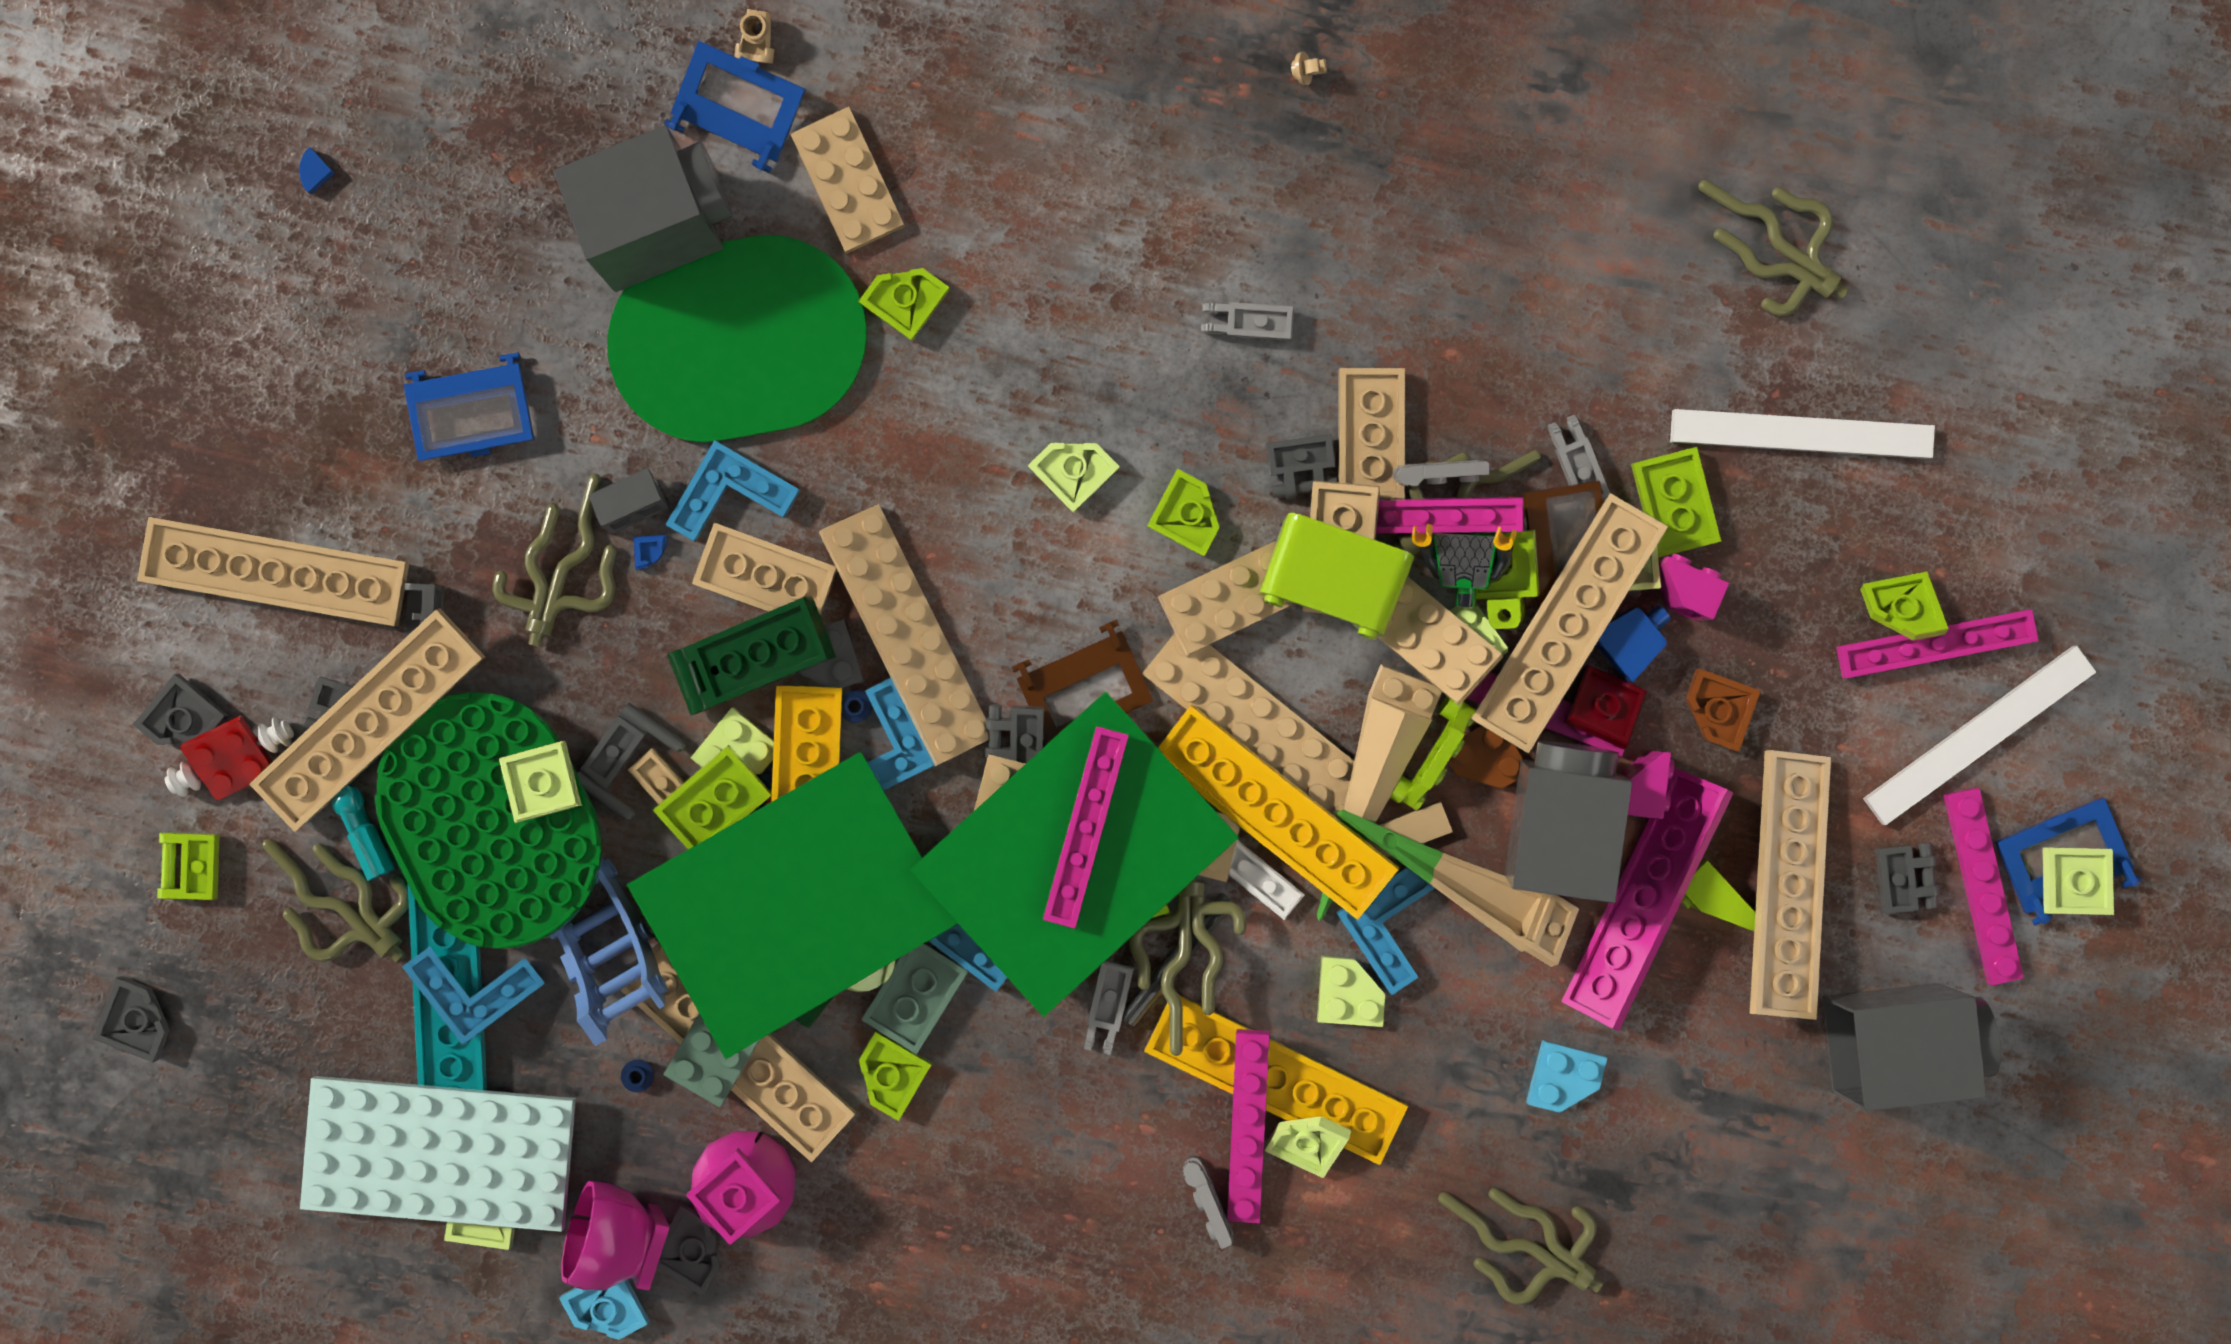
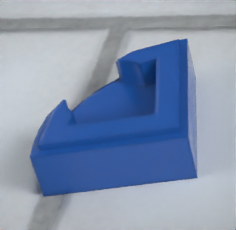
[299,147,335,195]
[633,535,668,570]

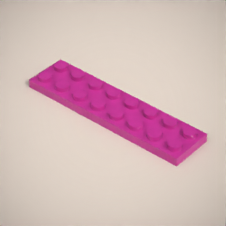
[1561,768,1733,1031]

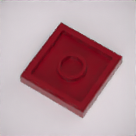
[1564,664,1647,749]

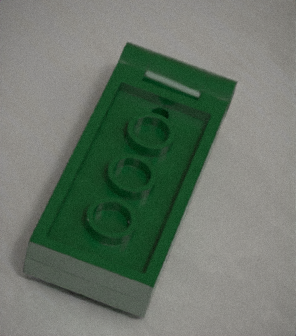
[667,596,836,716]

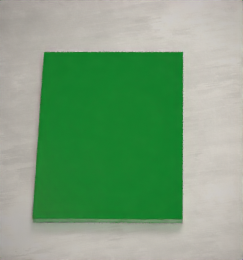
[910,691,1239,1018]
[626,752,958,1060]

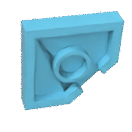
[1526,1040,1608,1113]
[559,1280,650,1340]

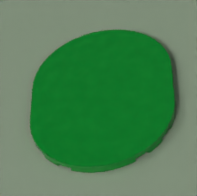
[607,235,868,443]
[375,692,602,949]

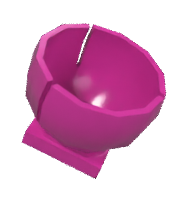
[686,1130,796,1245]
[561,1181,670,1291]

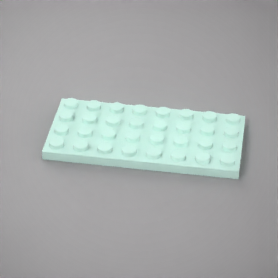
[300,1076,576,1232]

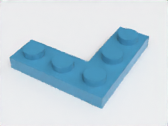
[666,440,801,542]
[865,678,934,791]
[1336,866,1435,995]
[929,924,1007,992]
[402,947,545,1045]

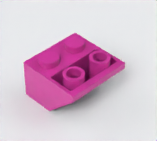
[1658,554,1729,621]
[1620,750,1674,819]

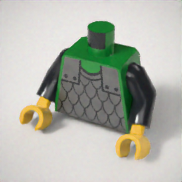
[1412,524,1517,607]

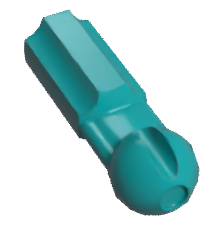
[331,785,395,881]

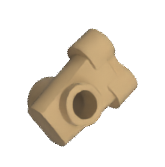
[734,9,774,64]

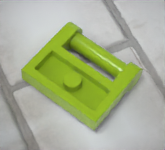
[157,832,220,900]

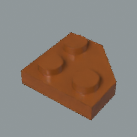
[1685,668,1761,752]
[1448,725,1523,789]

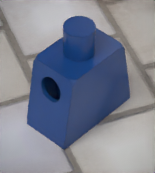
[1595,605,1671,682]

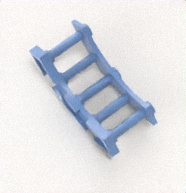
[550,857,668,1046]

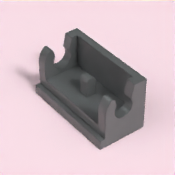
[588,468,670,534]
[405,583,445,638]

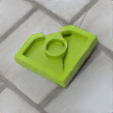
[858,268,950,341]
[1147,468,1220,557]
[1860,572,1949,641]
[859,1030,932,1121]

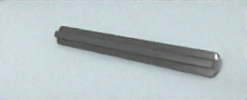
[1122,893,1233,1026]

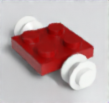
[165,715,294,801]

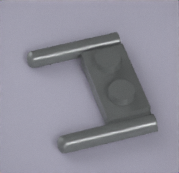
[577,703,685,821]

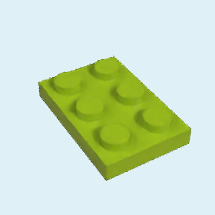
[1631,447,1721,558]
[653,745,772,849]

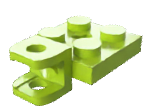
[1476,529,1539,629]

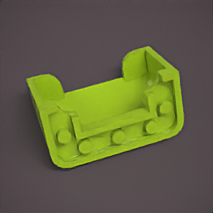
[1258,513,1414,640]

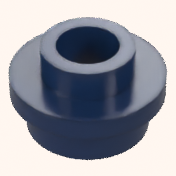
[841,690,872,723]
[621,1059,654,1092]

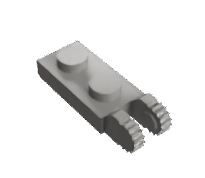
[1201,302,1294,341]
[1548,415,1610,510]
[1392,460,1489,486]
[1084,960,1134,1055]
[1182,1156,1234,1249]

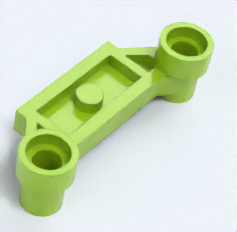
[1390,696,1477,810]

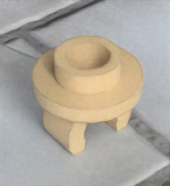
[1291,52,1327,86]

